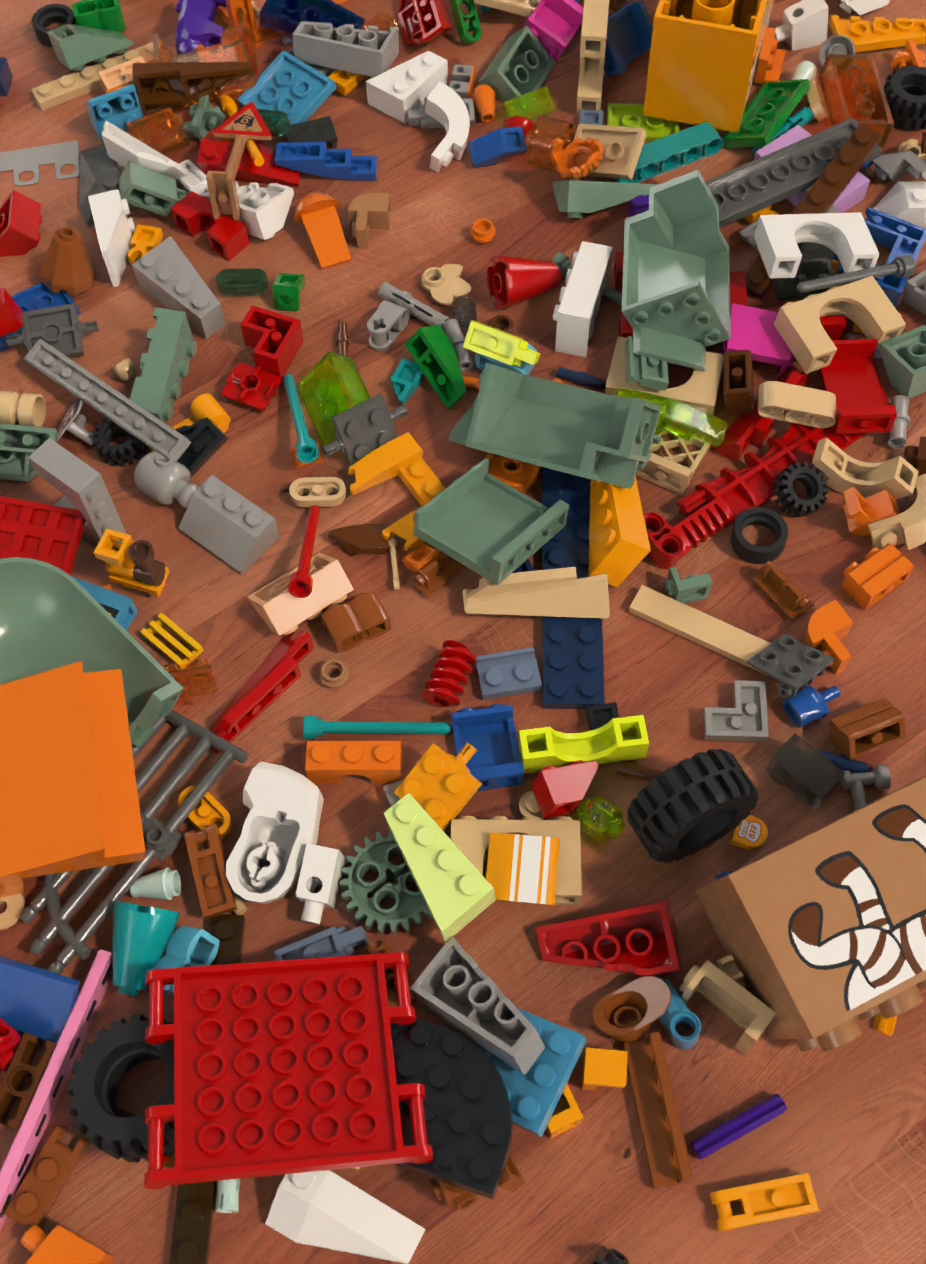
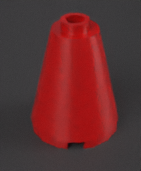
[487,255,562,309]

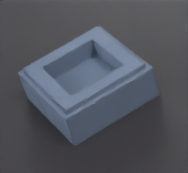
[579,110,604,125]

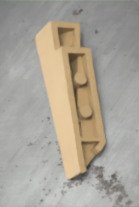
[463,567,610,619]

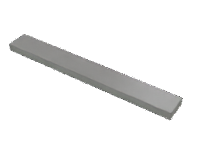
[24,338,191,461]

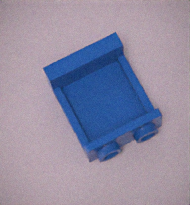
[604,1,653,76]
[451,704,524,792]

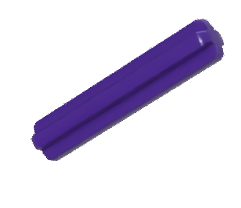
[691,1094,787,1159]

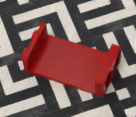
[819,339,897,434]

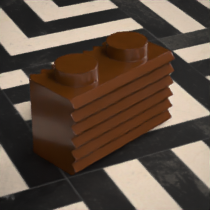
[723,350,754,415]

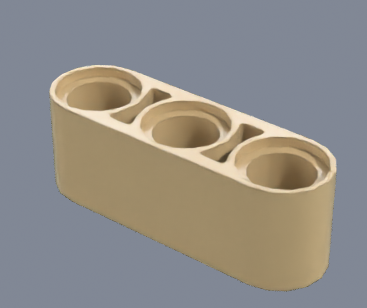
[758,381,836,428]

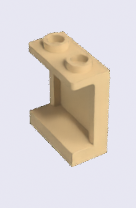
[679,960,776,1055]

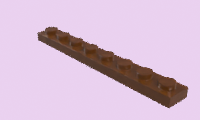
[746,124,882,299]

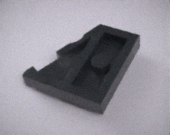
[175,417,229,477]

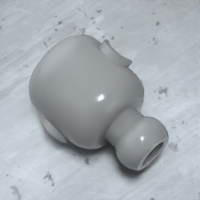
[133,451,199,509]

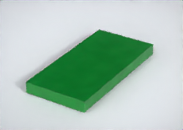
[723,79,810,148]

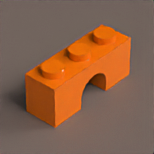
[305,741,403,784]

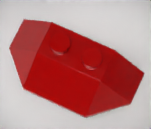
[397,0,453,46]

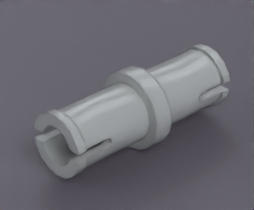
[442,319,474,372]
[888,395,910,449]

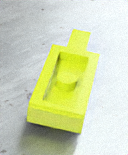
[463,320,540,366]

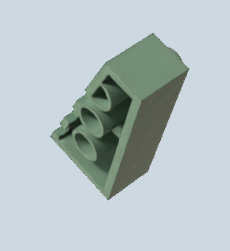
[130,307,197,424]

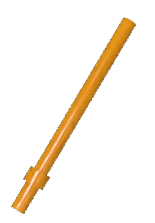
[219,91,264,166]

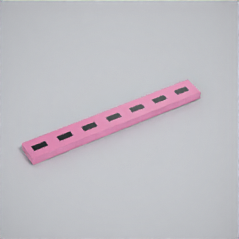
[0,949,113,1232]

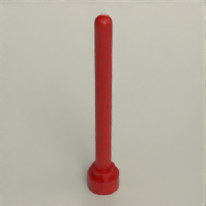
[288,505,320,598]

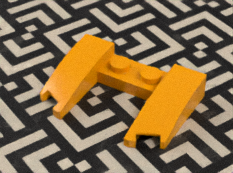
[348,432,446,551]

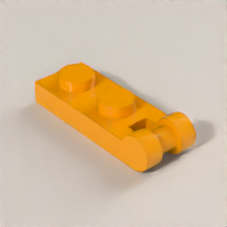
[709,1173,819,1232]

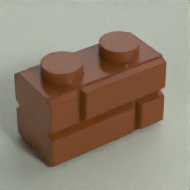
[829,698,906,761]

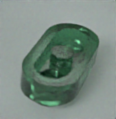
[257,109,291,137]
[216,268,269,295]

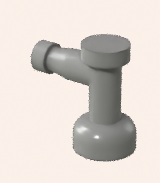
[841,764,891,811]

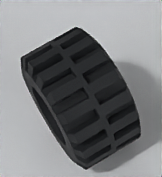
[879,65,926,131]

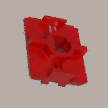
[221,362,281,411]

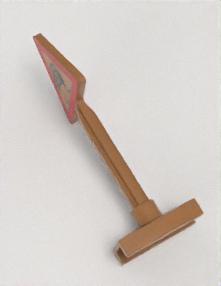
[206,102,272,221]

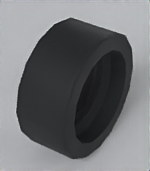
[32,4,77,47]
[730,507,788,564]

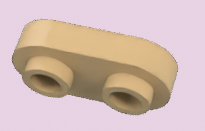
[804,78,829,122]
[289,477,347,507]

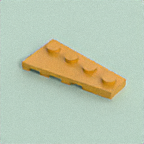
[829,15,926,52]

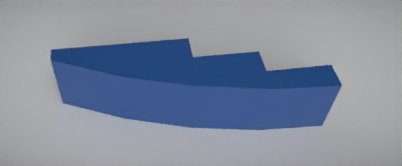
[275,142,378,181]

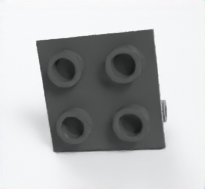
[747,634,835,698]

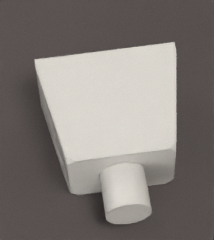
[774,0,829,51]
[296,843,347,925]

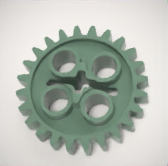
[339,830,432,936]

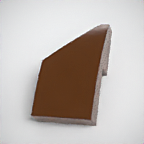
[328,524,389,557]

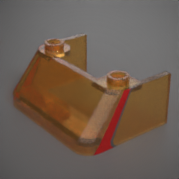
[153,7,258,108]

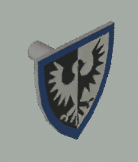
[56,399,93,446]

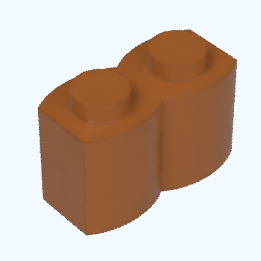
[321,592,391,653]

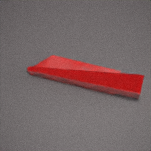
[710,367,809,462]

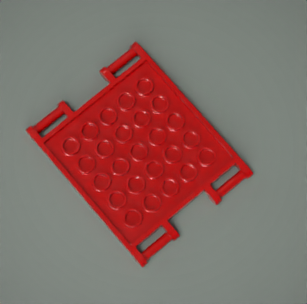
[144,952,433,1189]

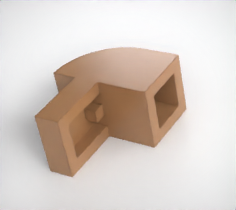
[347,192,391,248]

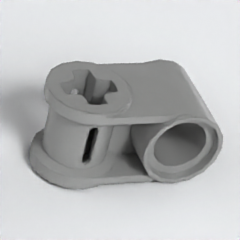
[367,300,410,351]

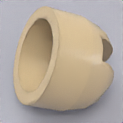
[112,358,136,382]

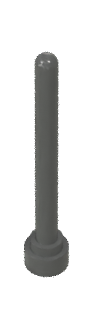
[797,255,915,293]

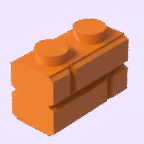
[841,543,914,610]

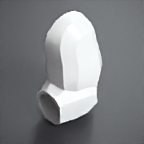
[226,762,324,904]

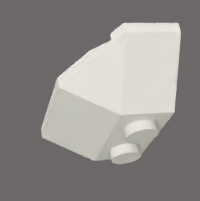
[101,121,189,179]
[874,181,926,229]

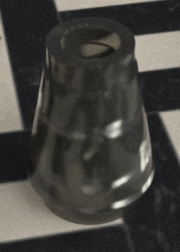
[451,296,477,337]

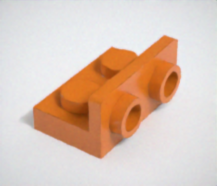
[754,27,786,84]

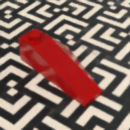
[197,130,301,187]

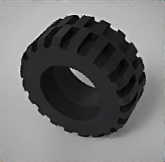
[627,749,758,863]
[67,1014,175,1163]

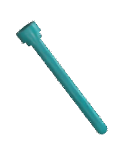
[283,374,319,463]
[303,715,452,740]

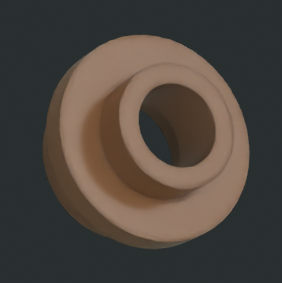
[319,659,350,689]

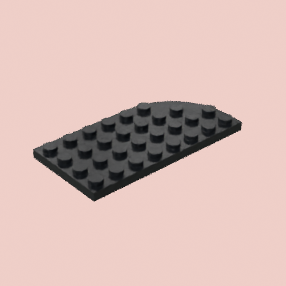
[390,1018,513,1200]

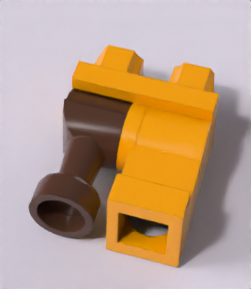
[93,528,170,597]

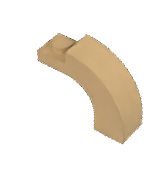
[812,437,919,499]
[868,474,926,550]

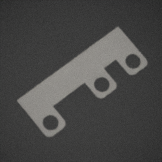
[0,140,80,186]

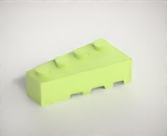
[384,793,496,943]

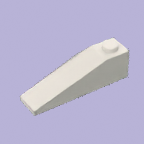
[265,1170,426,1264]

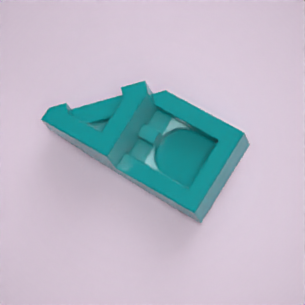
[390,358,425,405]

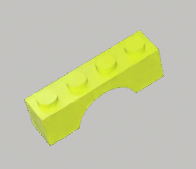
[519,715,649,774]

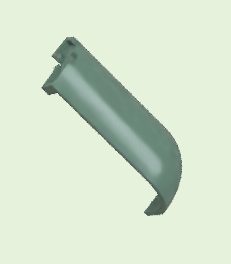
[0,557,184,748]

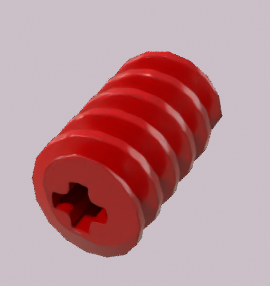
[422,640,477,707]

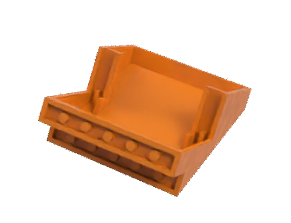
[0,661,145,898]

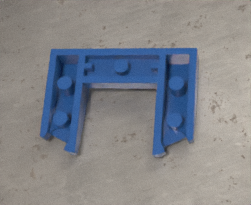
[833,207,926,307]

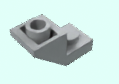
[872,151,926,184]

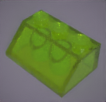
[297,351,370,446]

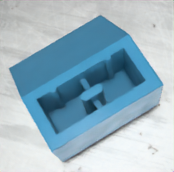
[85,84,145,141]

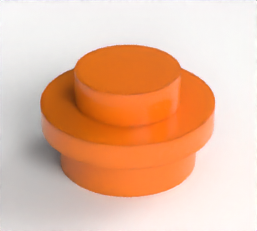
[470,219,496,243]

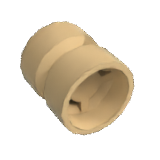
[0,391,46,427]

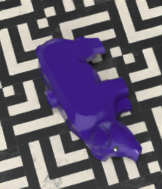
[175,0,227,63]

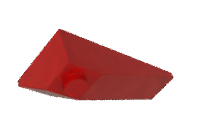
[535,899,681,976]

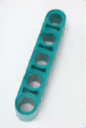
[613,122,724,183]

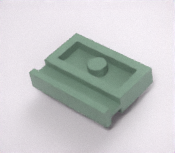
[625,336,669,391]

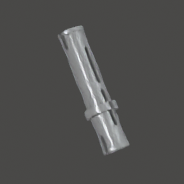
[378,282,451,331]

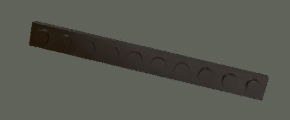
[169,915,246,1264]

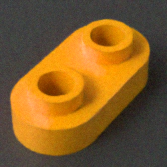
[178,786,233,839]

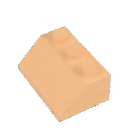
[247,552,354,636]

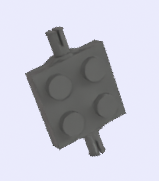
[6,303,99,358]
[322,393,409,466]

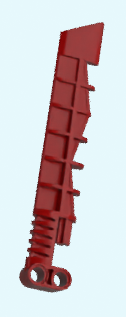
[644,371,889,569]

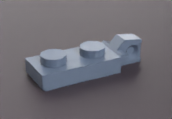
[273,926,369,961]

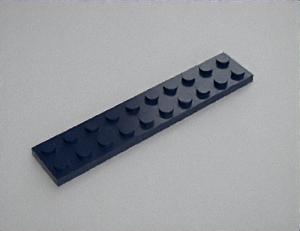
[542,467,605,709]

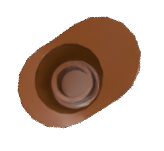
[592,976,671,1042]

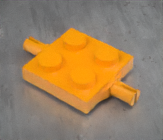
[394,742,482,831]

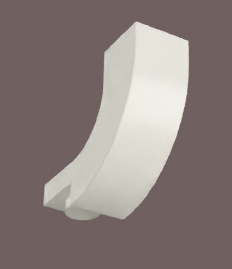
[425,81,470,173]

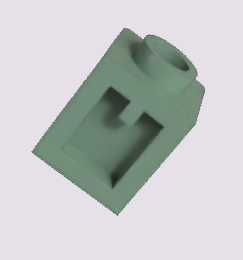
[664,566,713,604]

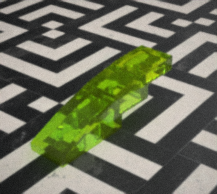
[615,388,727,447]

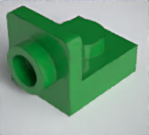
[272,273,305,311]

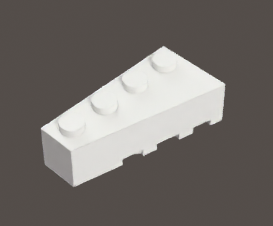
[553,241,613,358]

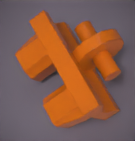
[890,39,926,71]

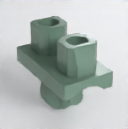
[183,95,225,141]

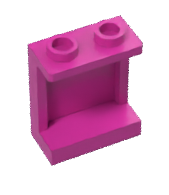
[522,0,584,62]
[721,303,795,374]

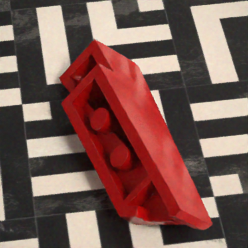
[209,630,314,755]

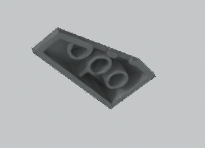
[79,144,134,227]

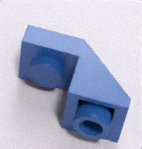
[468,126,527,167]

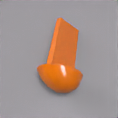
[294,192,351,270]

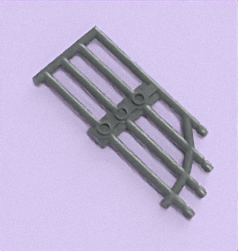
[20,710,249,974]

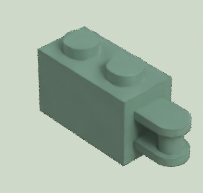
[119,161,188,217]

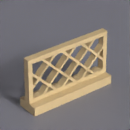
[635,420,712,496]

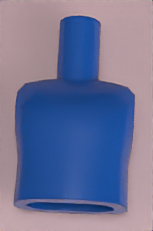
[782,685,841,728]

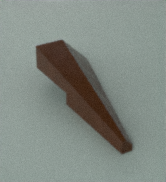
[132,62,254,121]

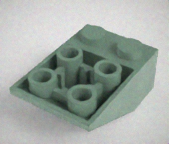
[47,24,134,71]

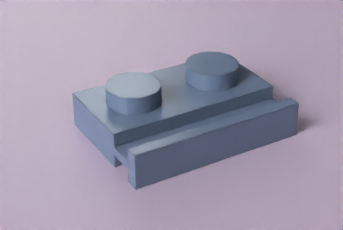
[476,647,542,700]

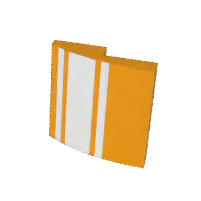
[486,832,560,905]

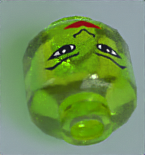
[576,795,625,843]

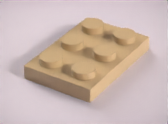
[573,124,647,180]

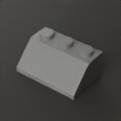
[179,475,280,575]

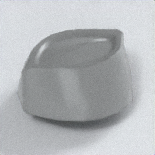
[819,35,855,72]

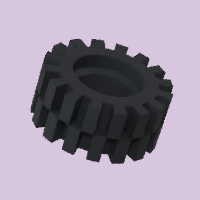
[92,418,146,467]
[772,462,829,517]

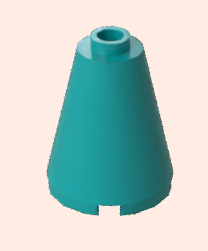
[112,901,179,996]

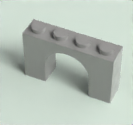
[28,438,127,547]

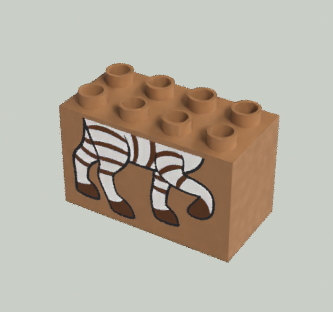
[695,776,926,1051]

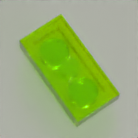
[502,86,556,120]

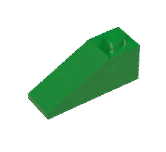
[404,325,467,409]

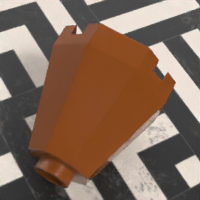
[40,227,96,296]

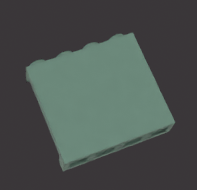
[413,458,570,585]

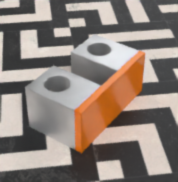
[449,64,476,99]

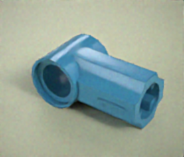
[658,978,701,1050]

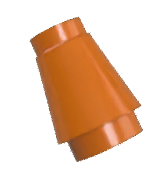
[472,84,495,123]

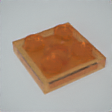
[126,107,190,155]

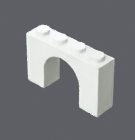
[754,213,879,278]

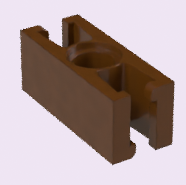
[0,1032,57,1131]

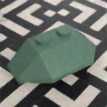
[0,423,57,482]

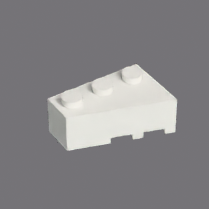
[366,51,448,124]

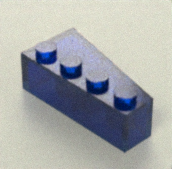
[259,0,365,35]

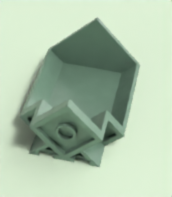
[621,169,731,371]
[448,363,663,489]

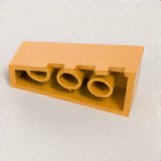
[588,477,651,587]

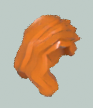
[550,137,604,180]

